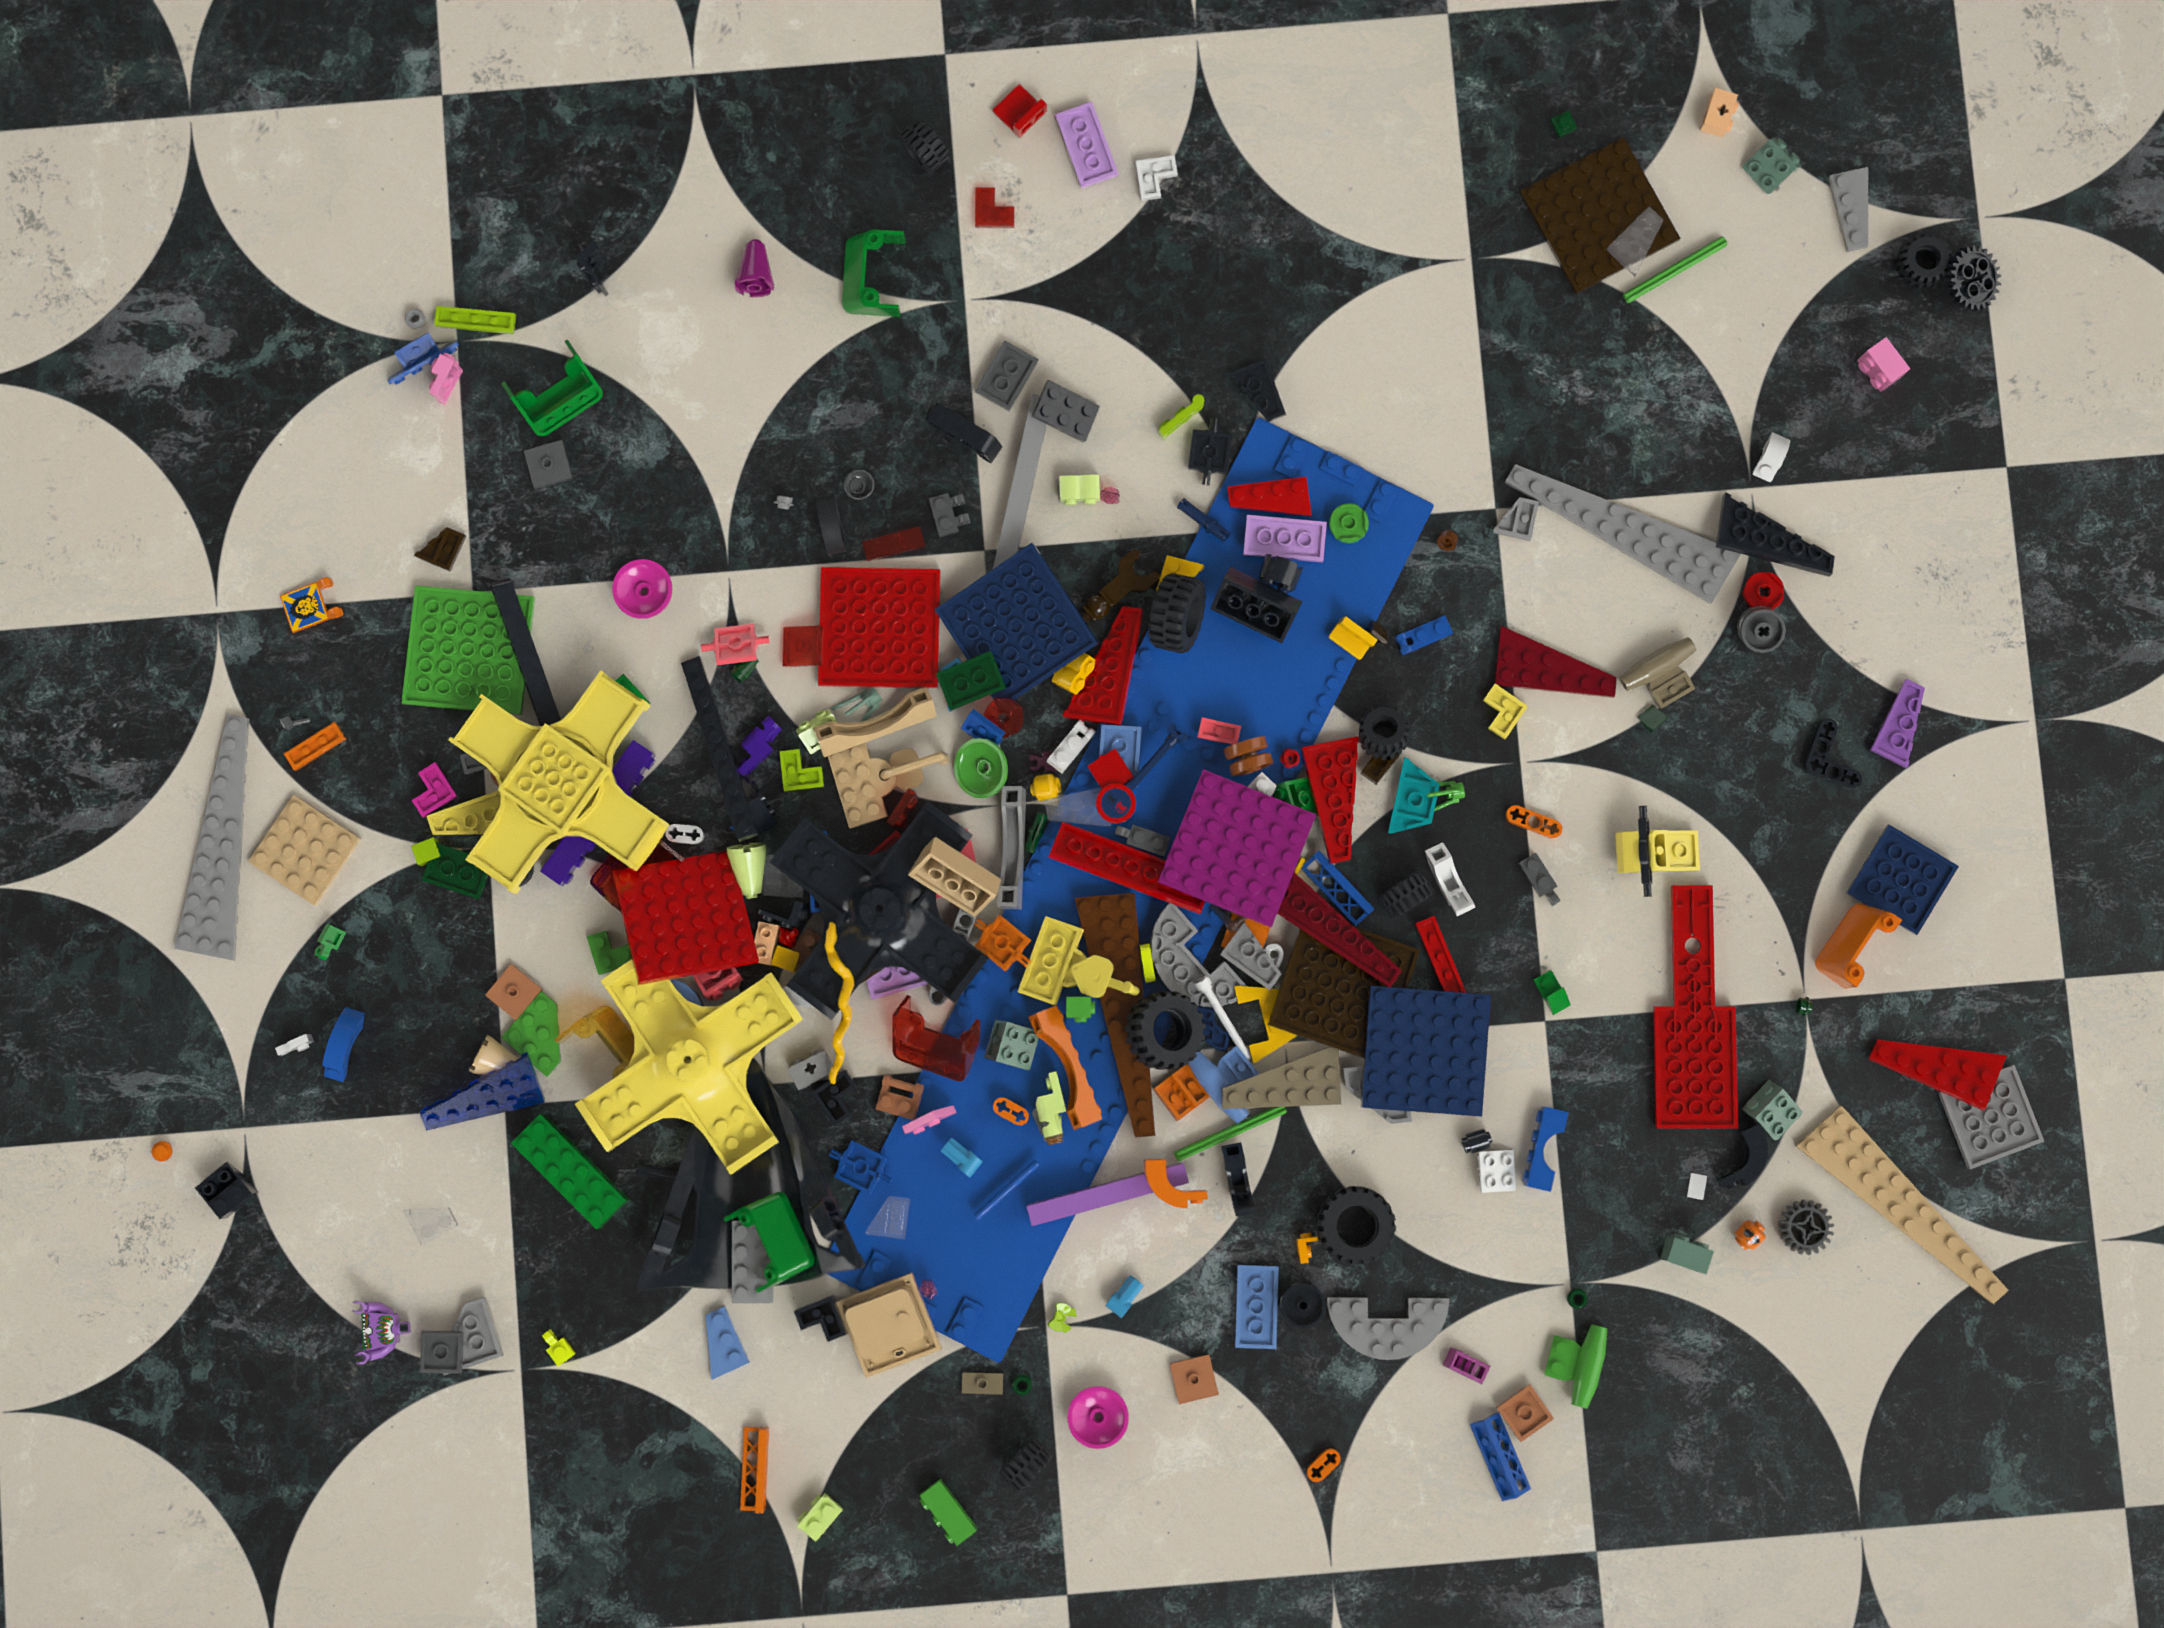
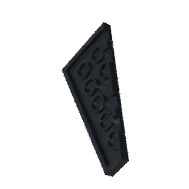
[1716,492,1835,577]

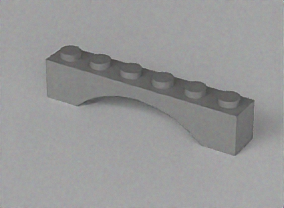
[997,786,1026,910]

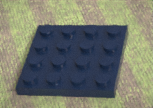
[1846,824,1959,935]

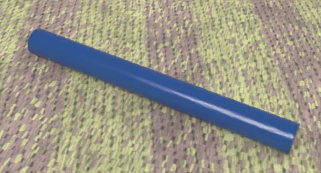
[974,1160,1040,1220]

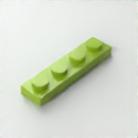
[434,306,516,334]

